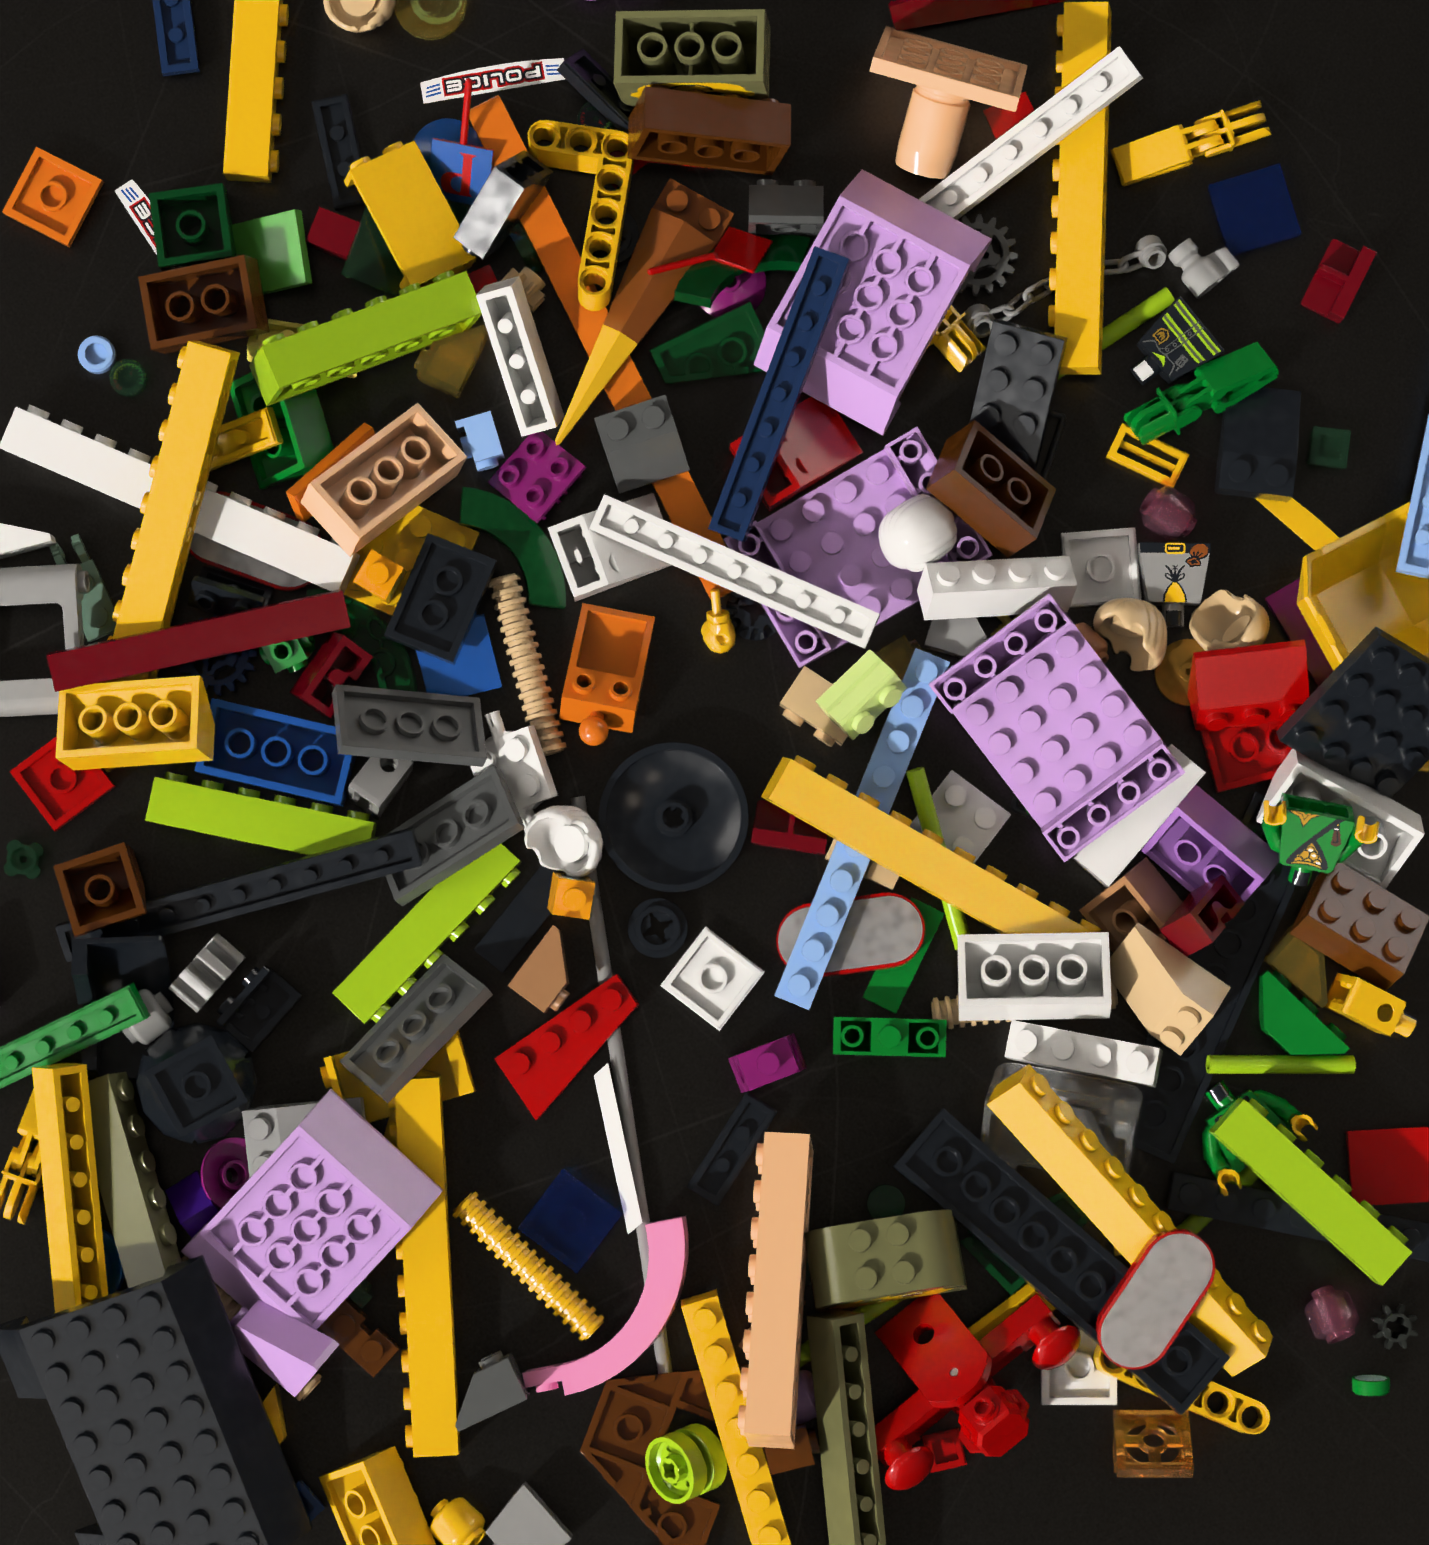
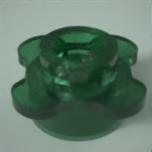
[4,840,44,879]

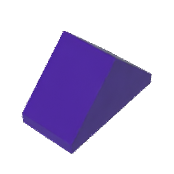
[165,1170,220,1238]

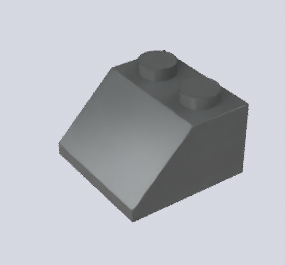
[748,179,824,237]
[594,395,690,494]
[455,1350,530,1432]

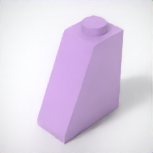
[230,1299,339,1397]

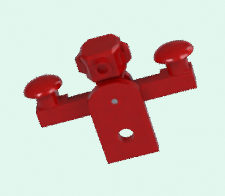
[875,1294,1081,1491]

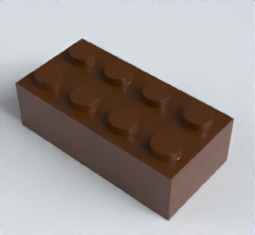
[628,85,791,176]

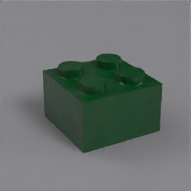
[149,183,236,272]

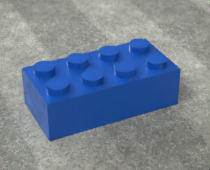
[194,698,356,807]

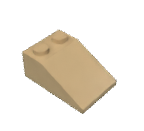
[1110,922,1231,1056]

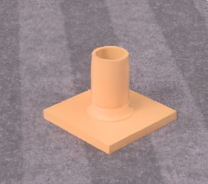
[870,26,1028,179]

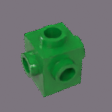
[259,635,316,673]

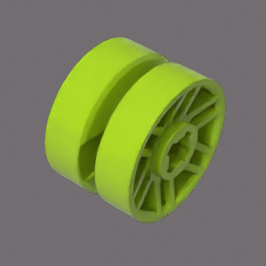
[645,1423,727,1504]

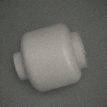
[122,989,173,1045]

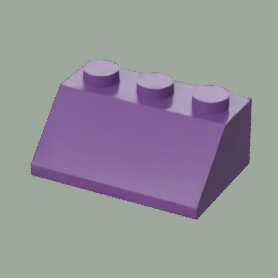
[1141,785,1279,902]

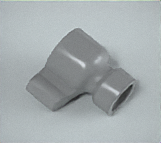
[1167,238,1240,299]

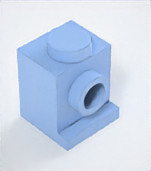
[455,411,505,471]

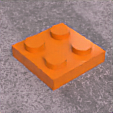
[2,147,104,248]

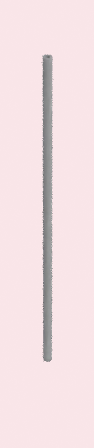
[570,796,673,1373]

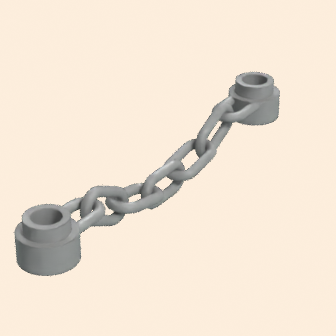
[962,235,1167,338]

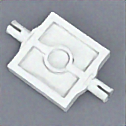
[471,710,558,834]

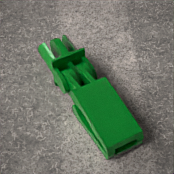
[1124,342,1279,445]

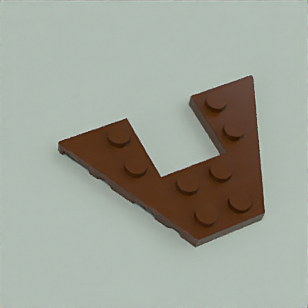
[580,1363,749,1545]

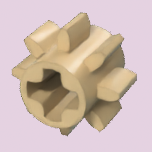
[501,267,545,312]

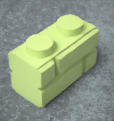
[815,649,907,740]

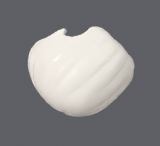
[879,494,957,572]
[524,805,603,878]

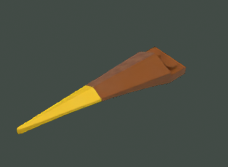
[555,178,734,446]

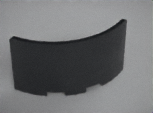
[71,936,175,1081]

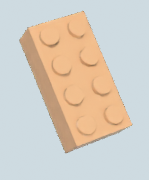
[301,403,467,557]

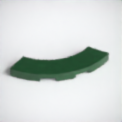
[674,234,811,308]
[459,487,566,609]
[307,589,418,692]

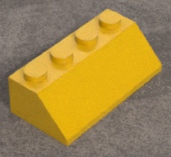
[56,675,215,770]
[318,1446,436,1545]

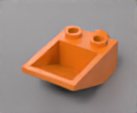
[559,603,655,746]

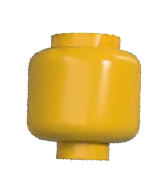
[430,1497,486,1545]

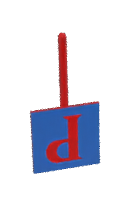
[430,78,494,205]

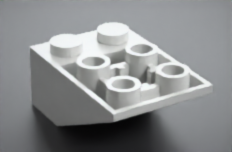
[548,493,671,602]

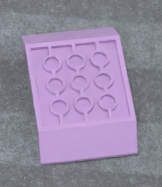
[754,169,992,436]
[724,427,993,668]
[928,593,1185,863]
[181,1089,443,1330]

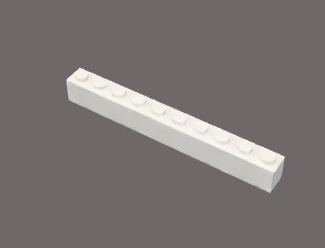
[0,404,360,594]

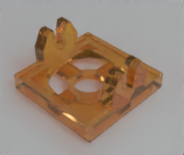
[1113,1410,1194,1478]

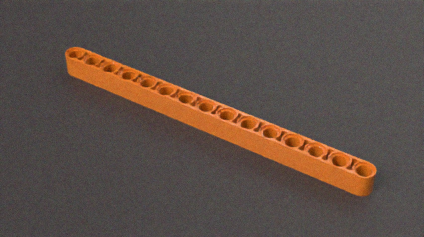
[469,95,733,600]

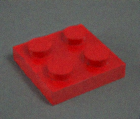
[9,736,116,832]

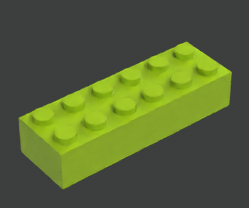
[249,270,482,406]

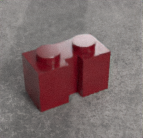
[289,632,373,718]
[1160,874,1245,956]

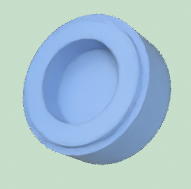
[78,335,117,374]

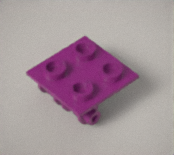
[488,431,587,524]

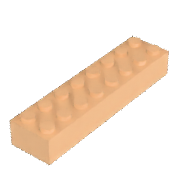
[738,1132,814,1449]

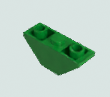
[1258,970,1350,1055]
[833,1017,947,1057]

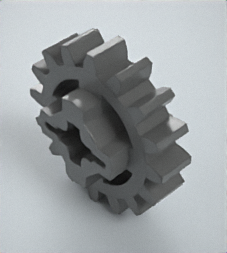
[959,214,1018,297]

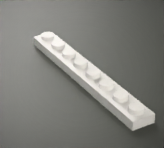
[919,46,1143,220]
[589,494,880,649]

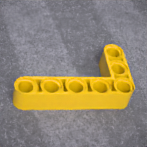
[528,120,634,311]
[1092,1344,1270,1435]

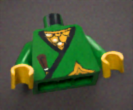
[1261,793,1380,886]
[1202,1080,1318,1196]

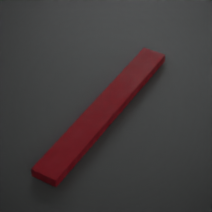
[46,589,351,692]

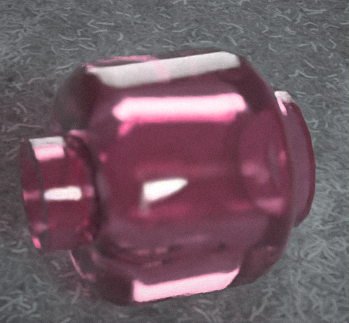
[1140,486,1197,541]
[1304,1285,1360,1344]

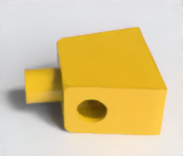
[1322,973,1417,1038]

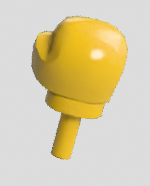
[701,589,736,654]

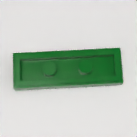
[862,897,945,1014]

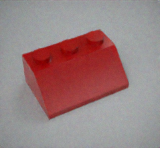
[1187,639,1310,731]

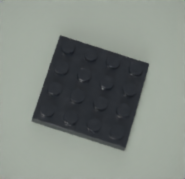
[1276,627,1429,798]

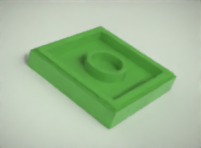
[232,209,312,295]

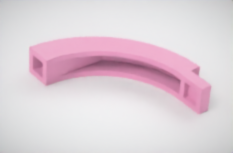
[522,1215,689,1396]

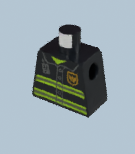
[1130,296,1225,385]

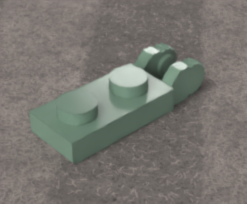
[49,534,116,642]

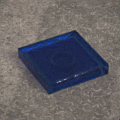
[1208,163,1301,256]
[518,1168,623,1274]

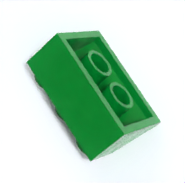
[230,372,334,489]

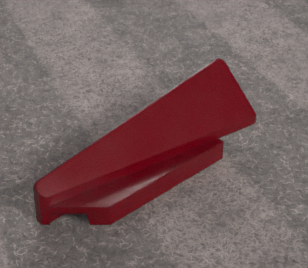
[888,0,1068,31]

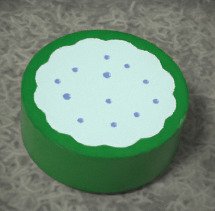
[1352,1374,1390,1396]

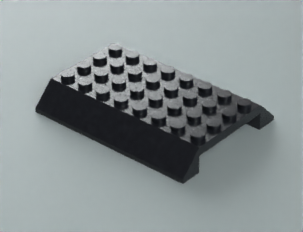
[0,1255,313,1545]

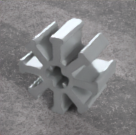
[169,933,246,1013]

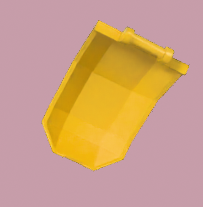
[1297,502,1429,670]

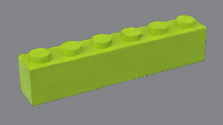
[145,772,377,855]
[332,843,522,1024]
[1209,1098,1412,1286]

